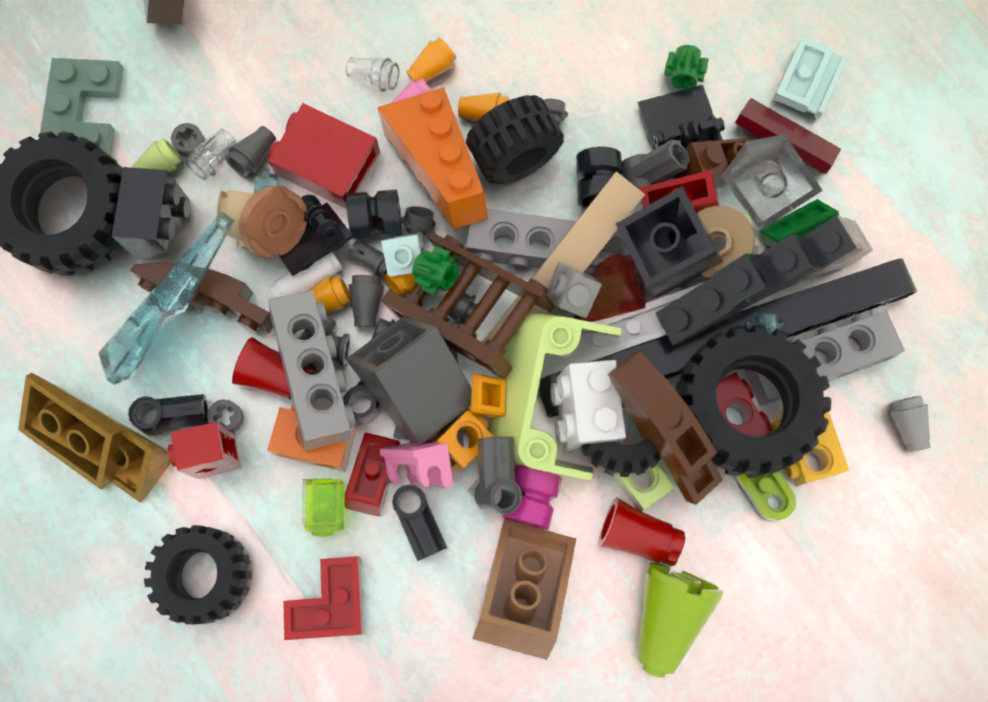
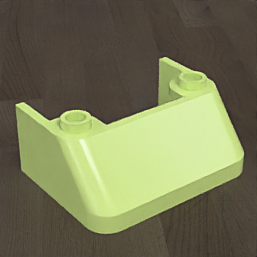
[488,312,622,481]

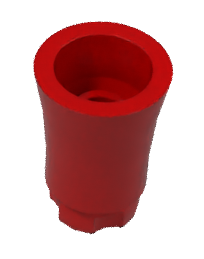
[232,337,318,400]
[598,497,686,567]

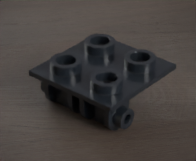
[638,84,725,150]
[278,195,354,276]

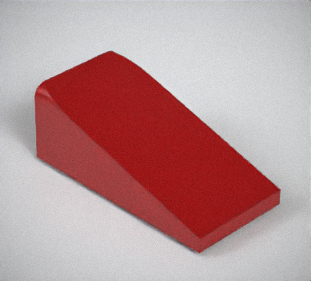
[343,432,400,517]

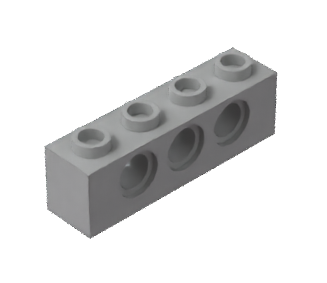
[268,290,356,451]
[744,310,905,407]

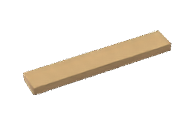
[482,172,645,344]

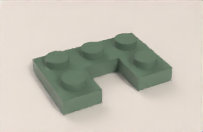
[40,58,124,156]

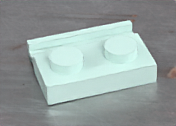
[773,37,848,119]

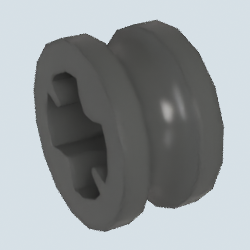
[171,123,206,159]
[329,331,351,366]
[207,399,244,433]

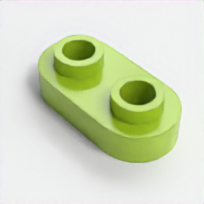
[736,471,796,521]

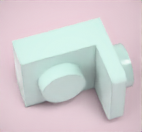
[381,232,425,277]

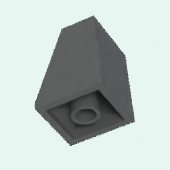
[346,316,472,445]

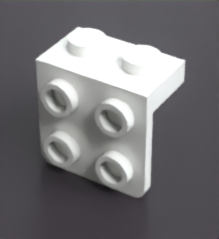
[550,360,626,452]

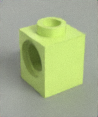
[613,464,675,511]

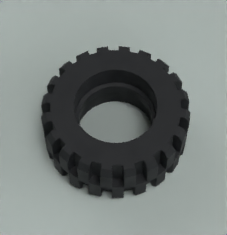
[0,131,123,276]
[675,325,832,478]

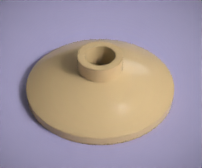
[698,206,755,278]

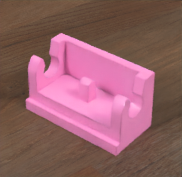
[380,442,454,488]

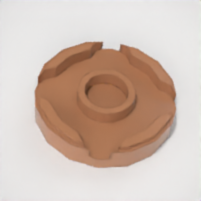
[239,186,307,258]

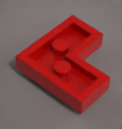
[283,556,363,640]

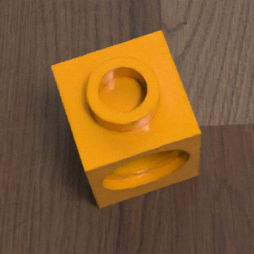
[431,410,494,473]

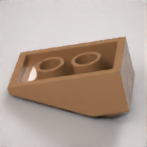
[473,519,576,660]

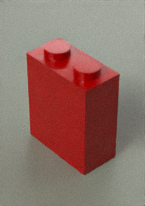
[268,103,380,209]

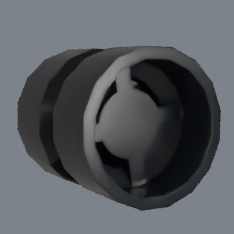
[576,146,622,209]
[347,189,402,239]

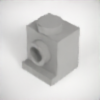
[547,262,602,318]

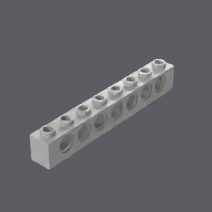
[466,209,758,289]

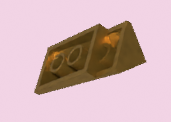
[18,373,171,502]

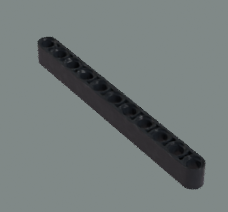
[538,258,917,418]

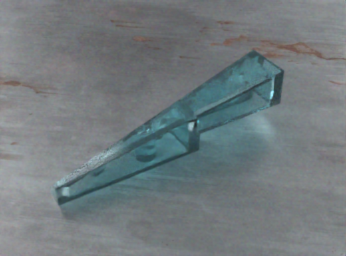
[98,212,235,385]

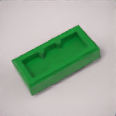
[758,199,839,247]

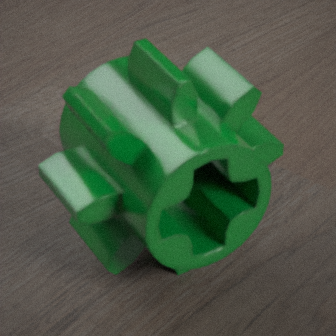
[664,45,709,89]
[412,246,459,296]

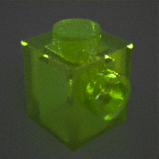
[302,478,345,537]

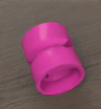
[502,465,562,530]

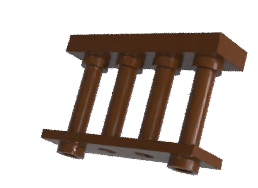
[381,232,554,380]

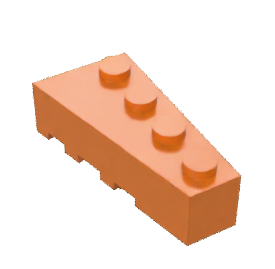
[377,87,488,229]

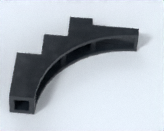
[655,216,874,346]

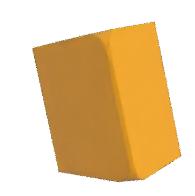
[471,374,506,419]

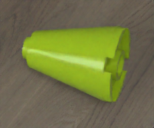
[637,563,724,678]

